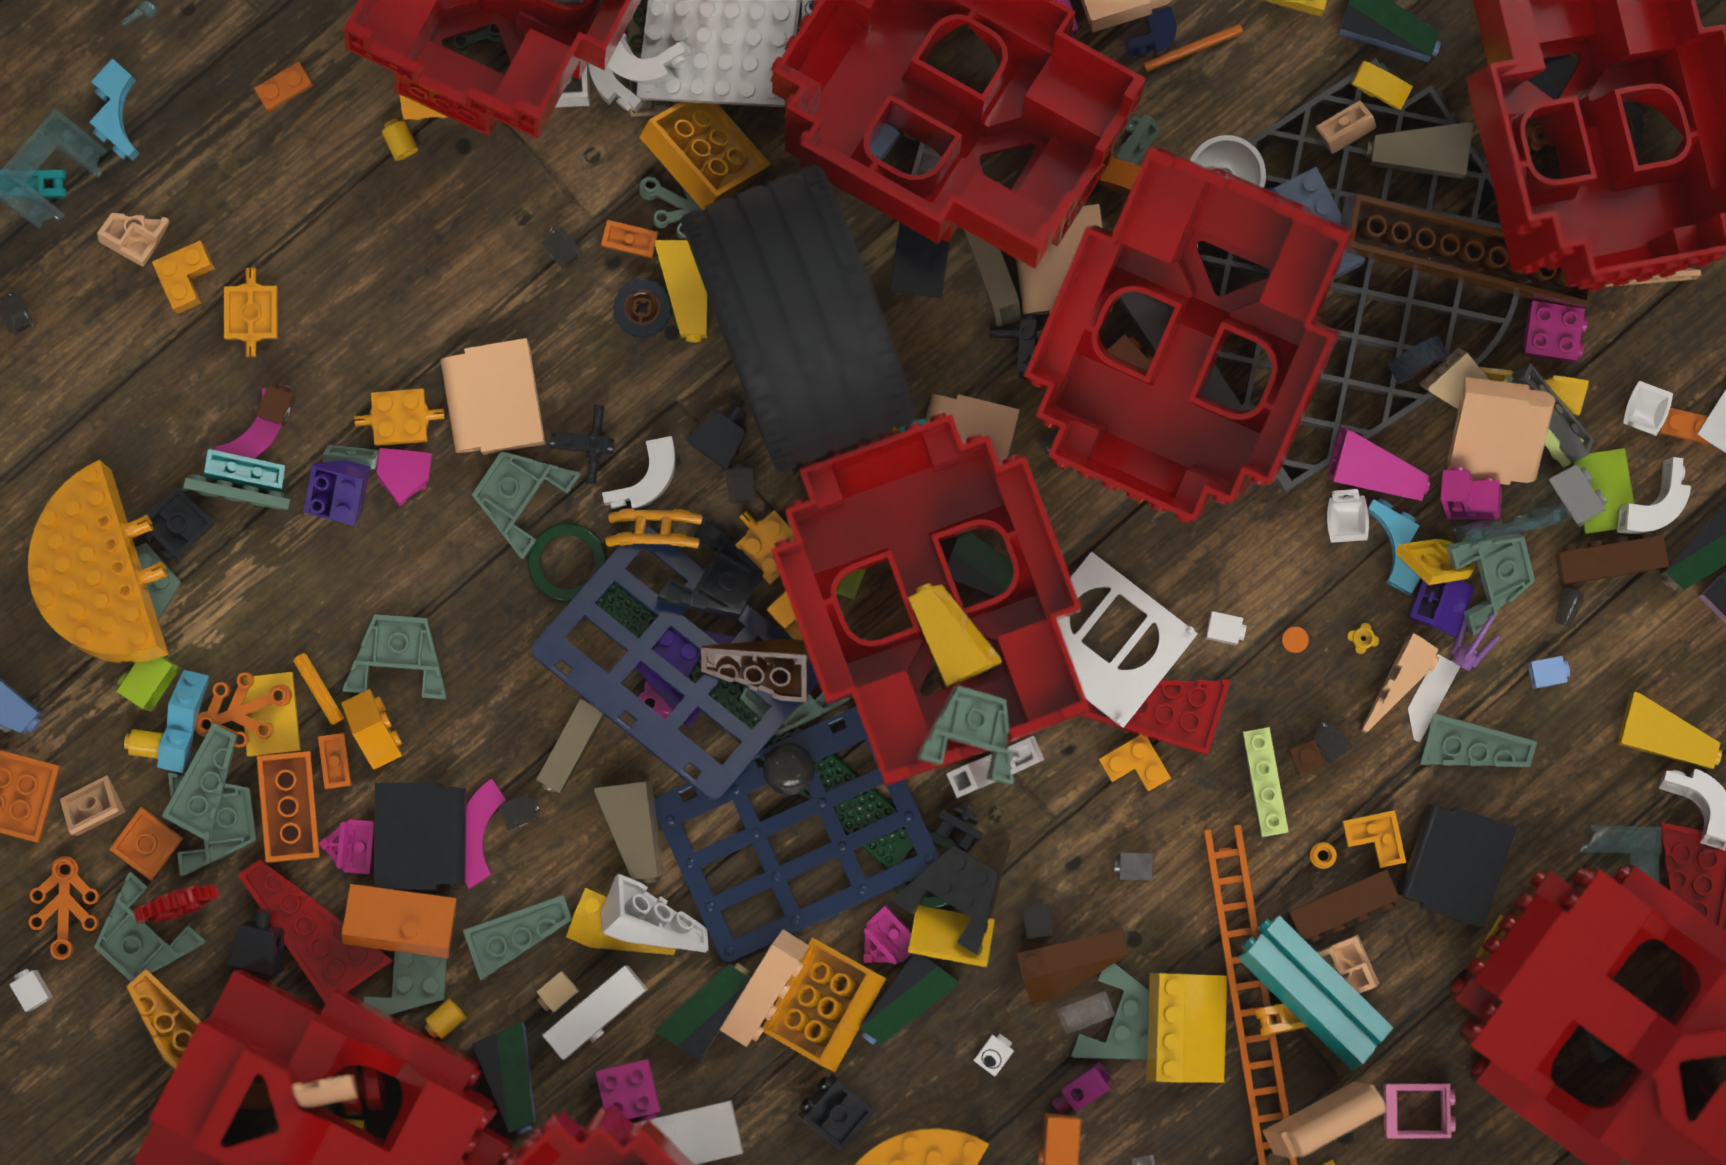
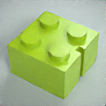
[116,656,181,712]

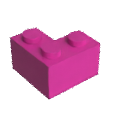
[1441,467,1502,520]

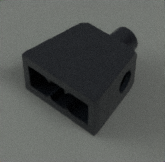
[686,405,747,472]
[227,909,284,976]

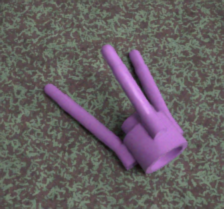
[1450,614,1500,671]

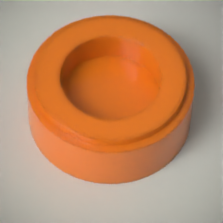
[1281,627,1309,654]

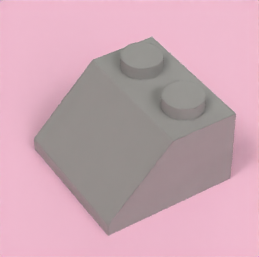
[1549,464,1607,527]

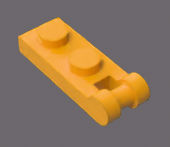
[1255,1004,1307,1037]

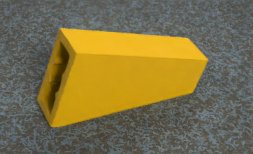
[655,240,708,343]
[909,583,1002,686]
[1617,692,1722,770]

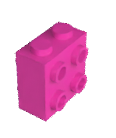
[1521,301,1588,364]
[596,1059,661,1121]

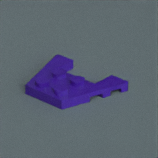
[635,627,735,729]

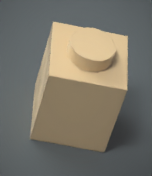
[537,971,580,1013]

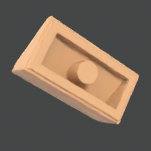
[1315,100,1376,154]

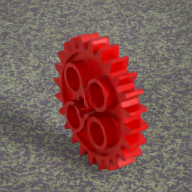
[133,884,220,924]

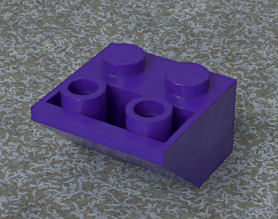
[303,460,371,526]
[1406,578,1474,637]

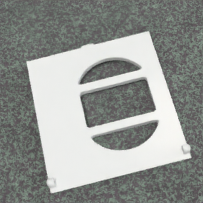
[1058,551,1198,728]

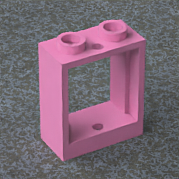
[1383,1083,1456,1138]

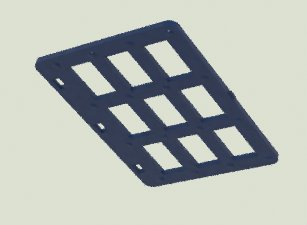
[531,525,819,800]
[655,706,940,962]

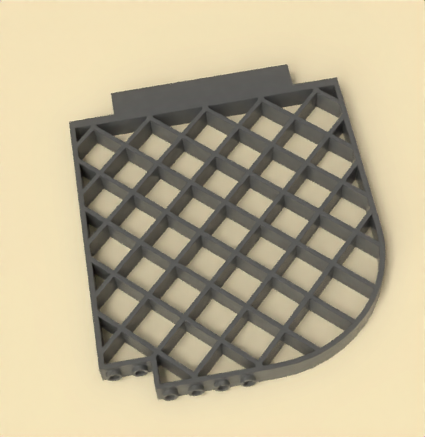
[1111,59,1519,494]

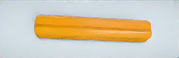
[293,653,344,725]

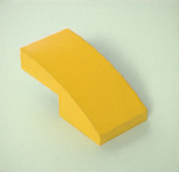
[1351,61,1413,110]

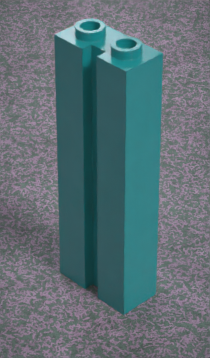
[1238,916,1393,1070]

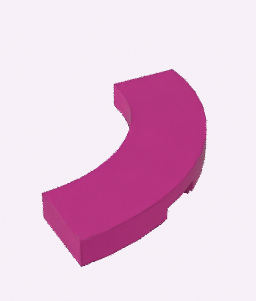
[215,386,289,459]
[466,778,507,889]

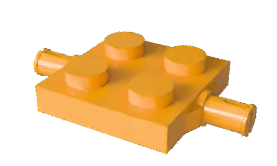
[224,268,278,358]
[354,388,445,446]
[735,510,795,585]

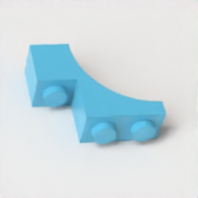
[90,59,140,161]
[1367,499,1421,596]
[157,670,209,773]

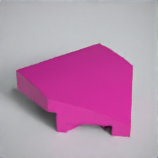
[376,448,433,506]
[318,819,374,875]
[863,904,912,964]

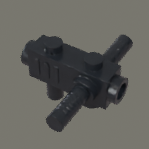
[990,314,1044,379]
[550,405,615,485]

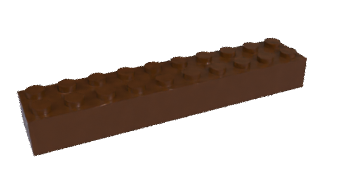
[1340,194,1593,308]

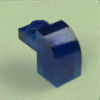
[1125,6,1177,57]

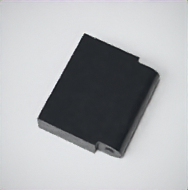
[374,783,467,890]
[1397,804,1517,929]

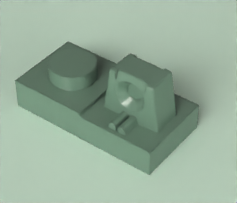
[1116,114,1161,165]
[323,445,379,470]

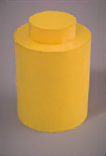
[381,118,418,161]
[124,729,164,759]
[425,998,467,1039]

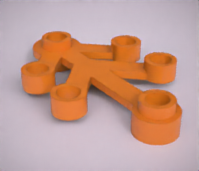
[195,673,292,748]
[29,856,100,960]

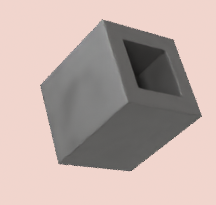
[1114,852,1153,881]

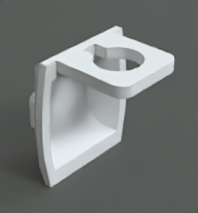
[1623,381,1673,436]
[1327,489,1369,543]

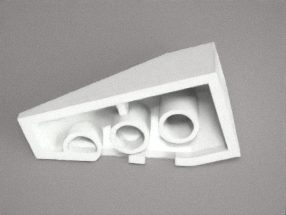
[601,874,709,952]

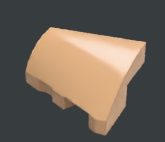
[97,213,170,267]
[1317,934,1379,994]
[293,1075,358,1108]

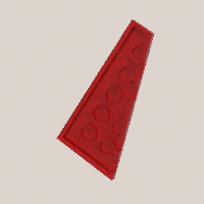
[1080,680,1231,756]
[1659,822,1726,991]
[238,859,394,1004]

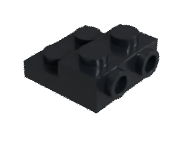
[141,487,215,563]
[798,1073,876,1151]

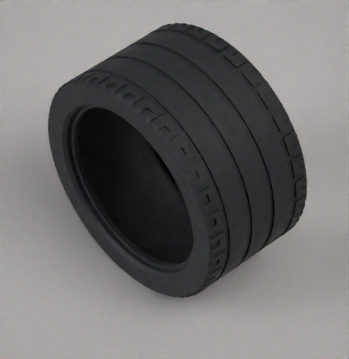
[681,165,915,473]

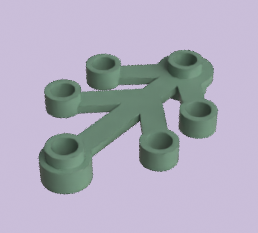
[639,177,702,240]

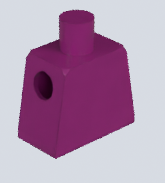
[1052,1061,1114,1114]

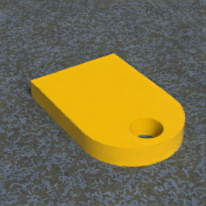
[1395,539,1476,585]

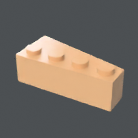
[720,929,810,1047]

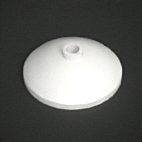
[1190,135,1266,188]

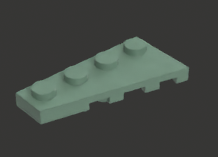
[180,474,290,511]
[1420,713,1537,767]
[162,723,238,842]
[463,895,572,981]

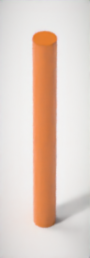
[1143,24,1243,72]

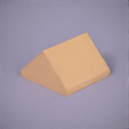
[60,775,126,836]

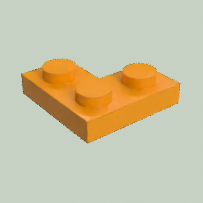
[1098,735,1171,792]
[1342,810,1406,868]

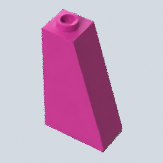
[1326,426,1430,501]

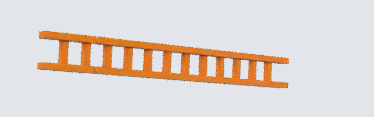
[1203,825,1297,1165]

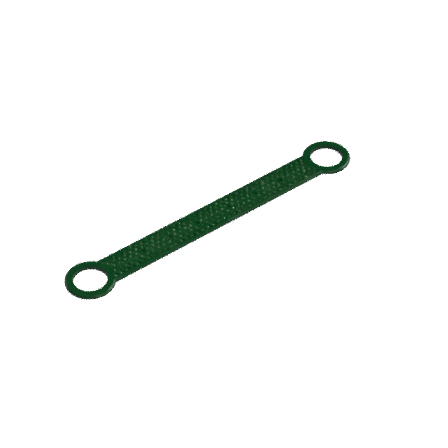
[528,523,964,909]

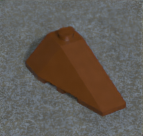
[701,639,812,702]
[1017,928,1129,1004]

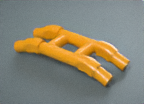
[605,508,702,548]

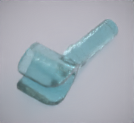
[121,1,158,26]

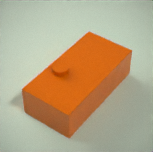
[257,751,319,863]
[342,884,457,959]
[1038,1113,1081,1165]

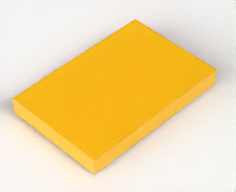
[242,672,301,757]
[908,905,995,967]

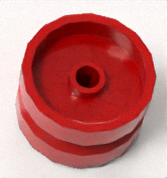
[340,1065,387,1116]

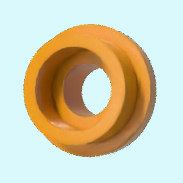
[1310,842,1337,869]

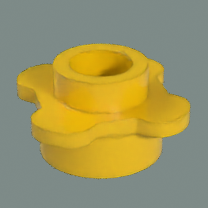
[1348,623,1379,654]

